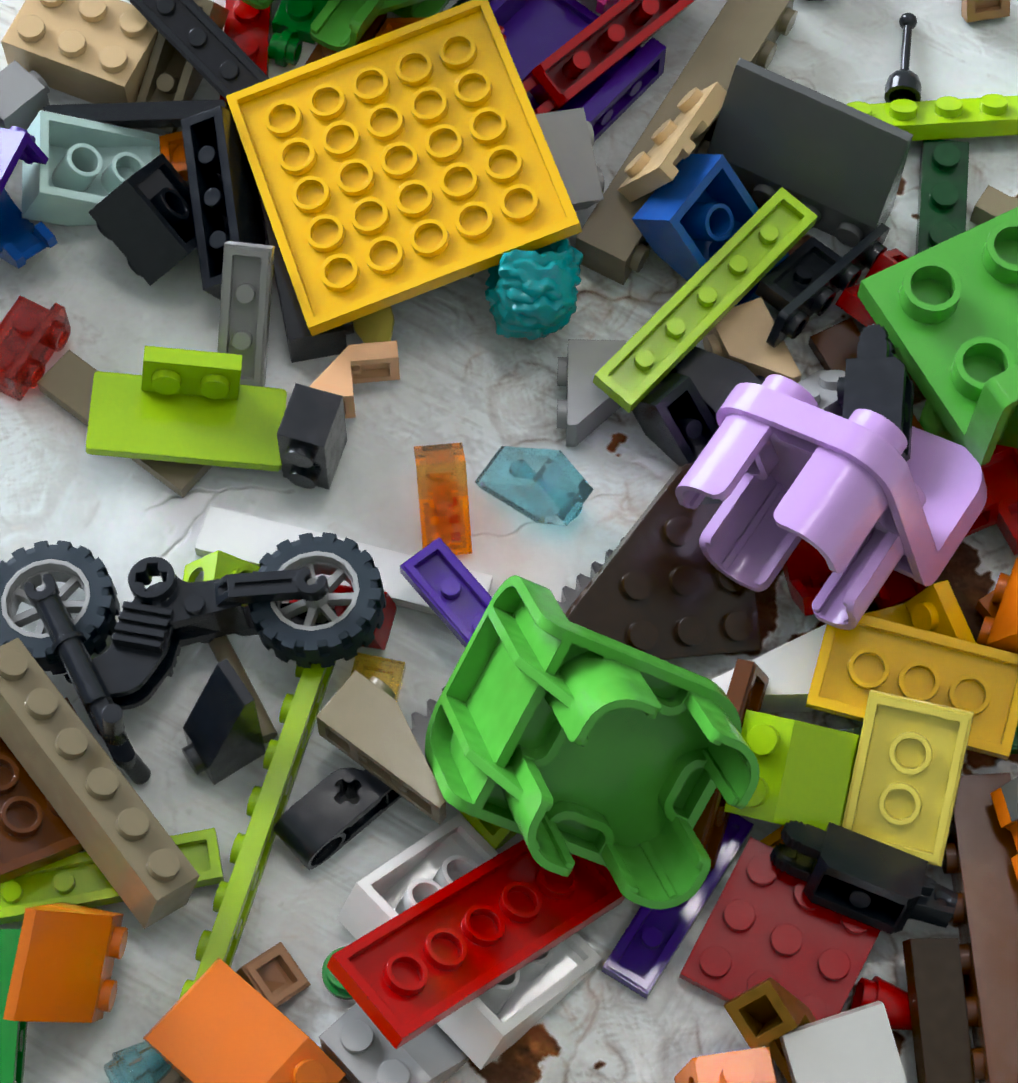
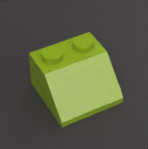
[724,709,860,831]

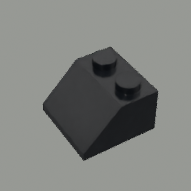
[88,154,197,286]

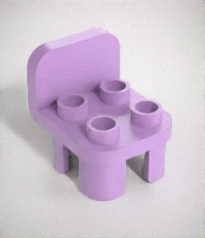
[675,374,987,630]

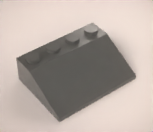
[707,58,913,247]

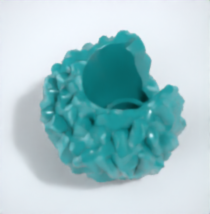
[484,238,583,340]

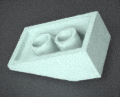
[22,110,162,226]

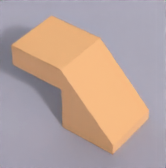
[309,340,400,419]

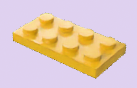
[805,614,1018,760]

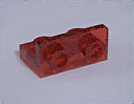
[0,296,71,401]

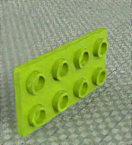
[86,346,287,472]

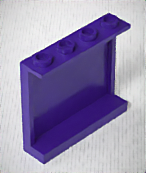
[489,0,666,142]

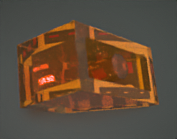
[414,442,472,555]

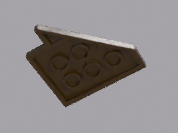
[565,463,762,660]

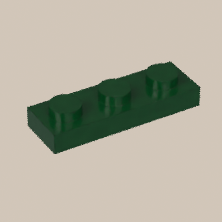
[915,139,969,255]

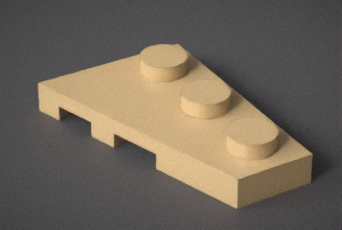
[617,82,727,203]

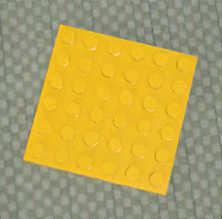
[226,0,582,336]

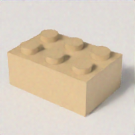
[1,0,158,104]

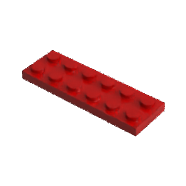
[327,839,625,1049]

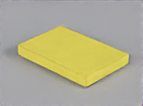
[842,690,974,867]

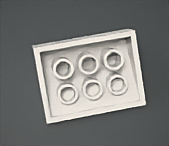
[337,814,603,1070]

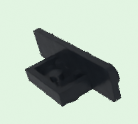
[755,223,890,348]

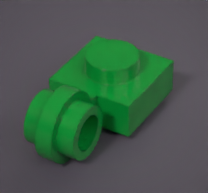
[268,0,329,67]

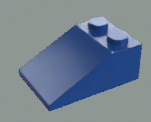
[632,154,790,307]

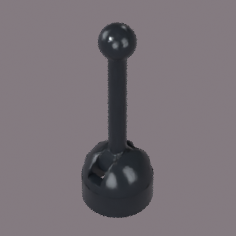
[884,13,922,103]

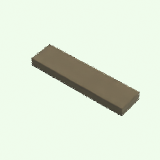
[37,350,212,498]

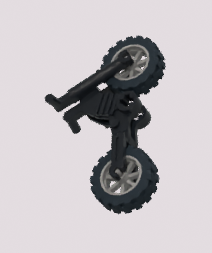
[0,532,386,784]

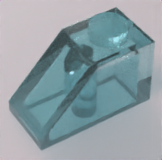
[475,446,594,526]

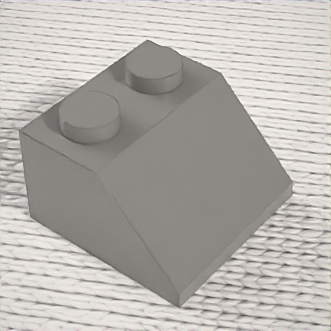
[319,1003,470,1083]

